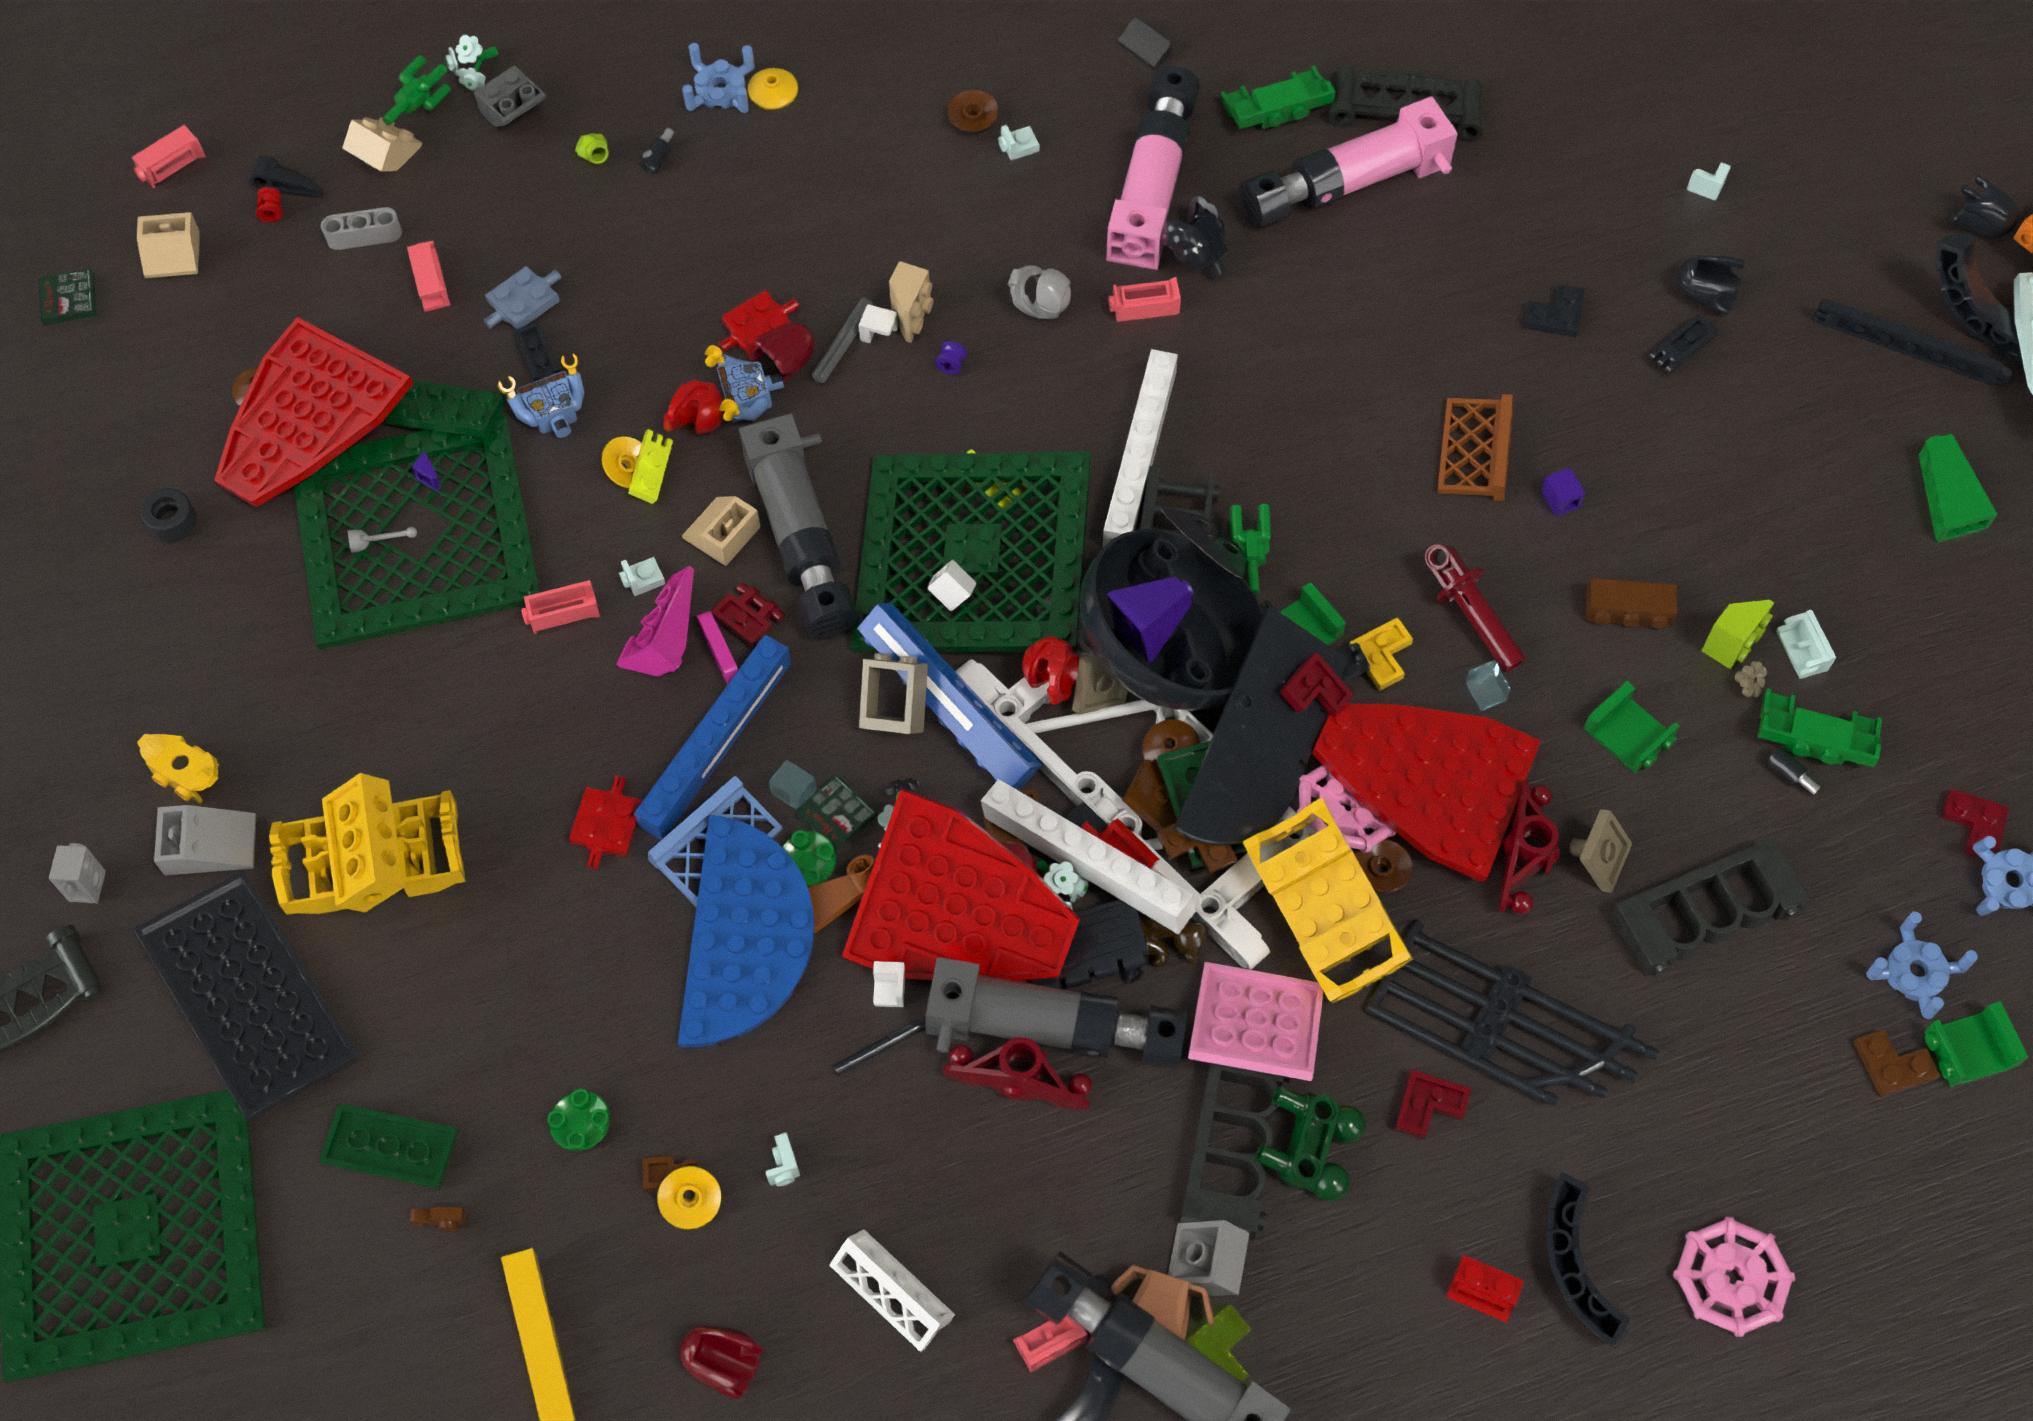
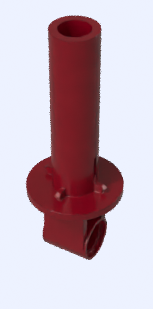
[1425,544,1526,673]

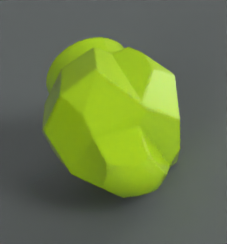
[575,134,608,164]

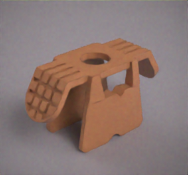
[1111,1265,1214,1340]

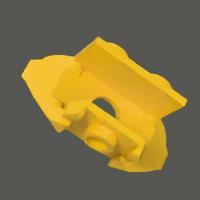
[137,734,219,804]

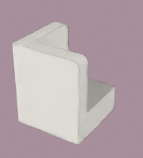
[859,304,899,343]
[927,559,976,611]
[873,961,905,1007]

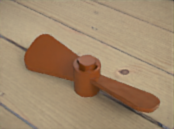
[808,854,875,933]

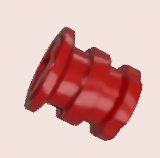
[256,187,283,222]

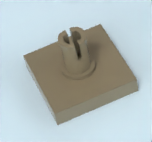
[1072,656,1127,715]
[1570,809,1632,893]

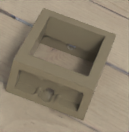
[859,653,928,734]

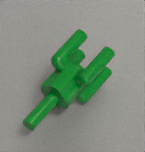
[382,55,451,126]
[1229,504,1271,595]

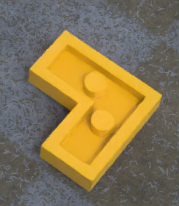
[1349,617,1413,691]

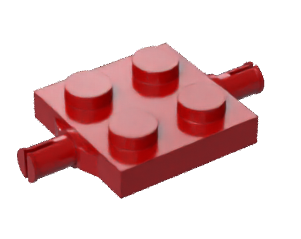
[718,290,799,356]
[569,776,643,870]
[1081,818,1160,899]

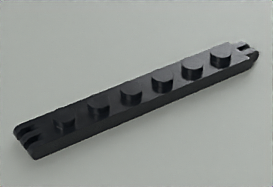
[1813,299,2013,386]

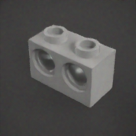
[48,843,106,904]

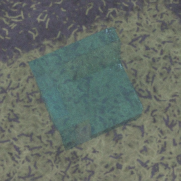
[1465,660,1510,710]
[769,760,817,811]

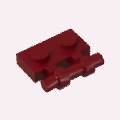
[711,583,786,648]

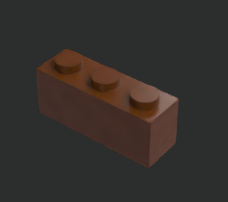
[1586,578,1677,629]

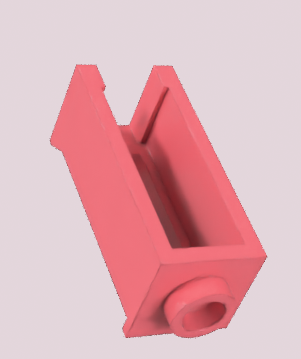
[132,125,205,189]
[407,241,451,312]
[1109,277,1181,322]
[521,580,600,634]

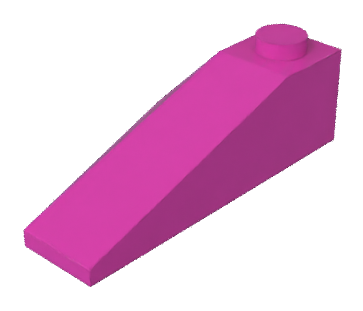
[616,566,694,677]

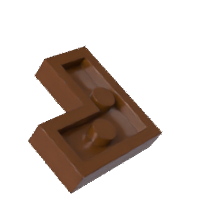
[1156,822,1237,875]
[1854,1029,1941,1098]

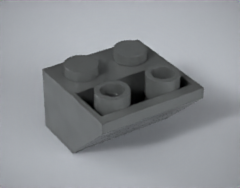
[474,65,546,127]

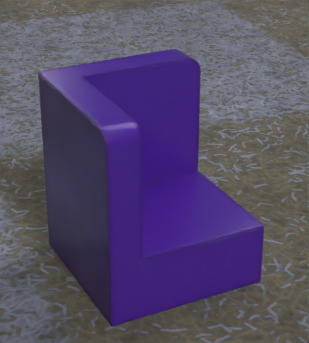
[1541,468,1586,517]

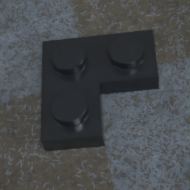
[1523,284,1585,338]

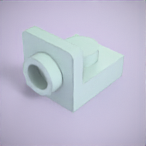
[998,125,1039,160]
[619,557,665,596]
[766,1133,800,1186]

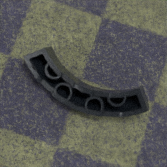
[1936,233,2023,365]
[1546,1172,1631,1349]
[1055,1274,1125,1421]

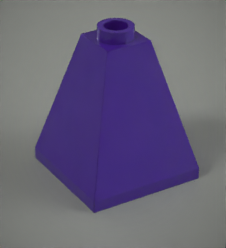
[1107,577,1194,663]

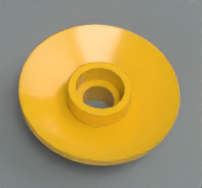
[747,68,798,109]
[602,436,642,488]
[658,1166,721,1229]

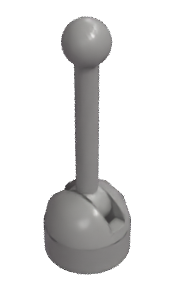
[347,527,417,553]

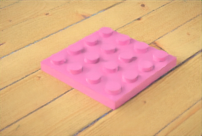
[1188,962,1324,1081]

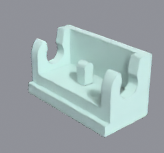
[1776,609,1836,679]

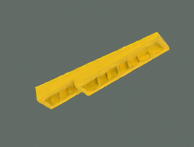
[501,1248,576,1421]

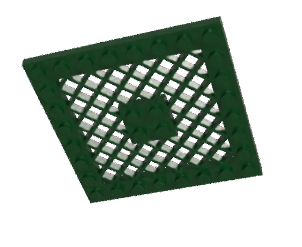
[851,451,1091,652]
[0,1090,266,1383]

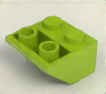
[1701,600,1774,669]

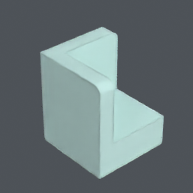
[1686,163,1731,201]

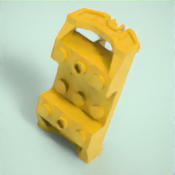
[269,790,465,915]
[1243,798,1413,1003]

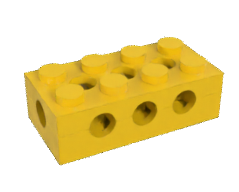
[322,773,404,912]

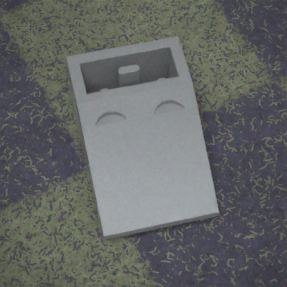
[154,805,257,876]

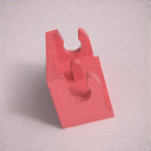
[1014,1315,1087,1373]

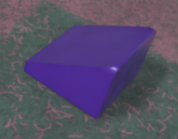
[412,452,442,491]

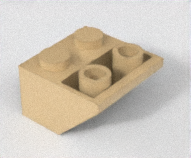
[342,117,422,171]
[137,212,200,278]
[889,261,933,343]
[682,496,760,566]

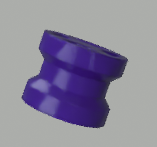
[935,341,967,375]

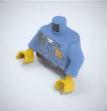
[705,345,784,423]
[498,353,585,438]

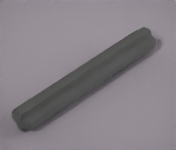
[812,298,873,384]

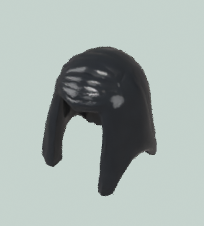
[1947,175,2019,237]
[1677,255,1745,315]

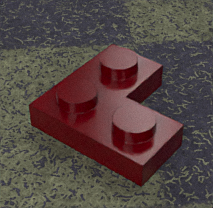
[1279,652,1354,716]
[1941,788,2009,858]
[1395,1070,1472,1139]

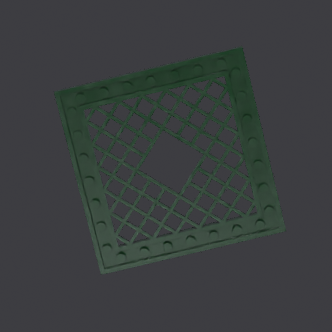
[294,413,541,650]

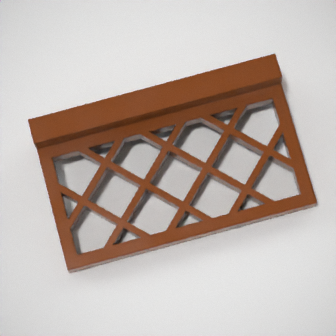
[1438,394,1513,501]

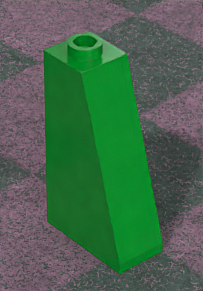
[1919,433,1997,543]

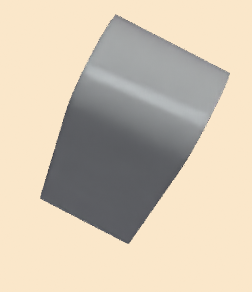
[321,207,402,250]

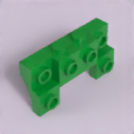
[1220,65,1335,129]
[1758,688,1882,768]

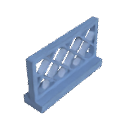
[648,776,783,908]

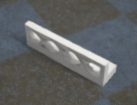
[829,1229,955,1352]

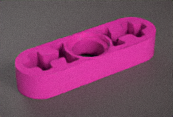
[696,611,738,685]

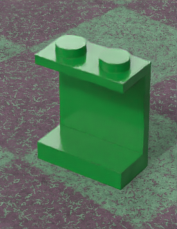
[1280,582,1346,645]
[1583,681,1680,774]
[1924,1001,2028,1087]

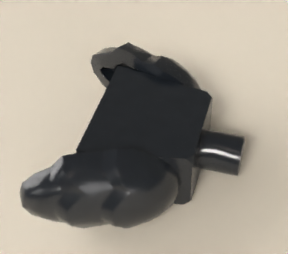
[1166,196,1227,279]

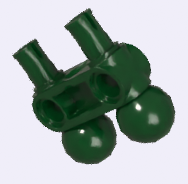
[1255,1086,1366,1202]

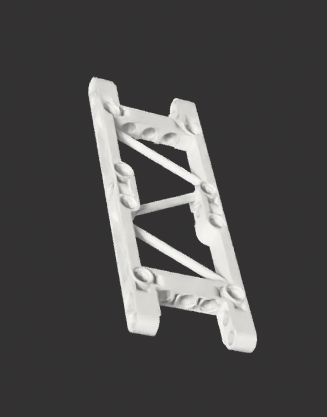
[955,594,1317,970]

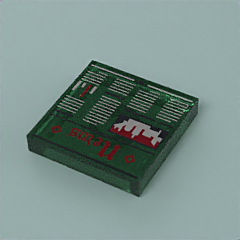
[38,268,97,325]
[794,774,877,852]

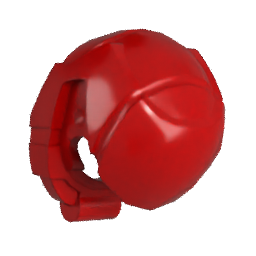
[663,380,724,435]
[1022,635,1080,705]

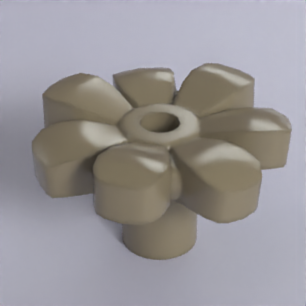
[1735,661,1767,698]

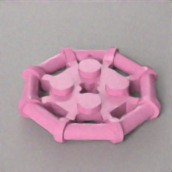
[1297,765,1396,853]
[1673,1217,1795,1337]

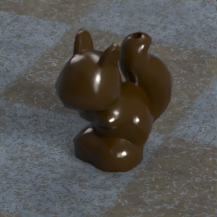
[1139,912,1209,967]

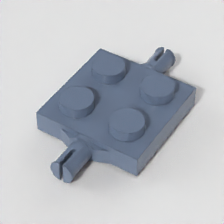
[484,266,561,329]

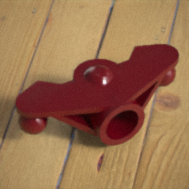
[1498,779,1560,915]
[942,1037,1092,1110]

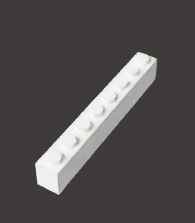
[1103,349,1178,547]
[981,779,1196,934]

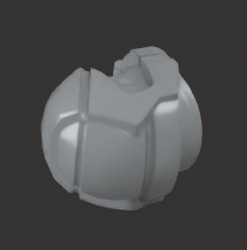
[1008,265,1071,319]

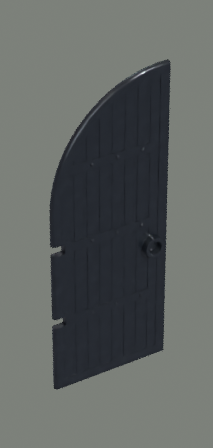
[1174,606,1348,845]

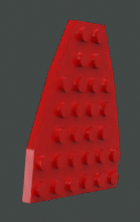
[214,317,414,508]
[1312,703,1541,883]
[842,788,1080,981]

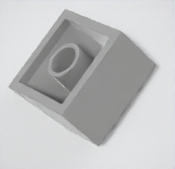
[1168,1220,1249,1296]

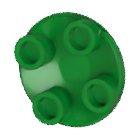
[782,830,836,887]
[547,1089,610,1151]

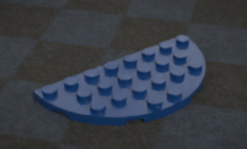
[678,815,815,1047]

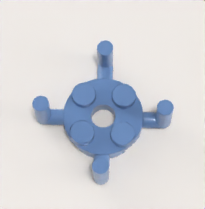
[682,43,755,113]
[1973,836,2033,916]
[1866,912,1978,1019]

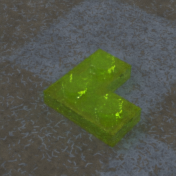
[1186,1304,1252,1382]

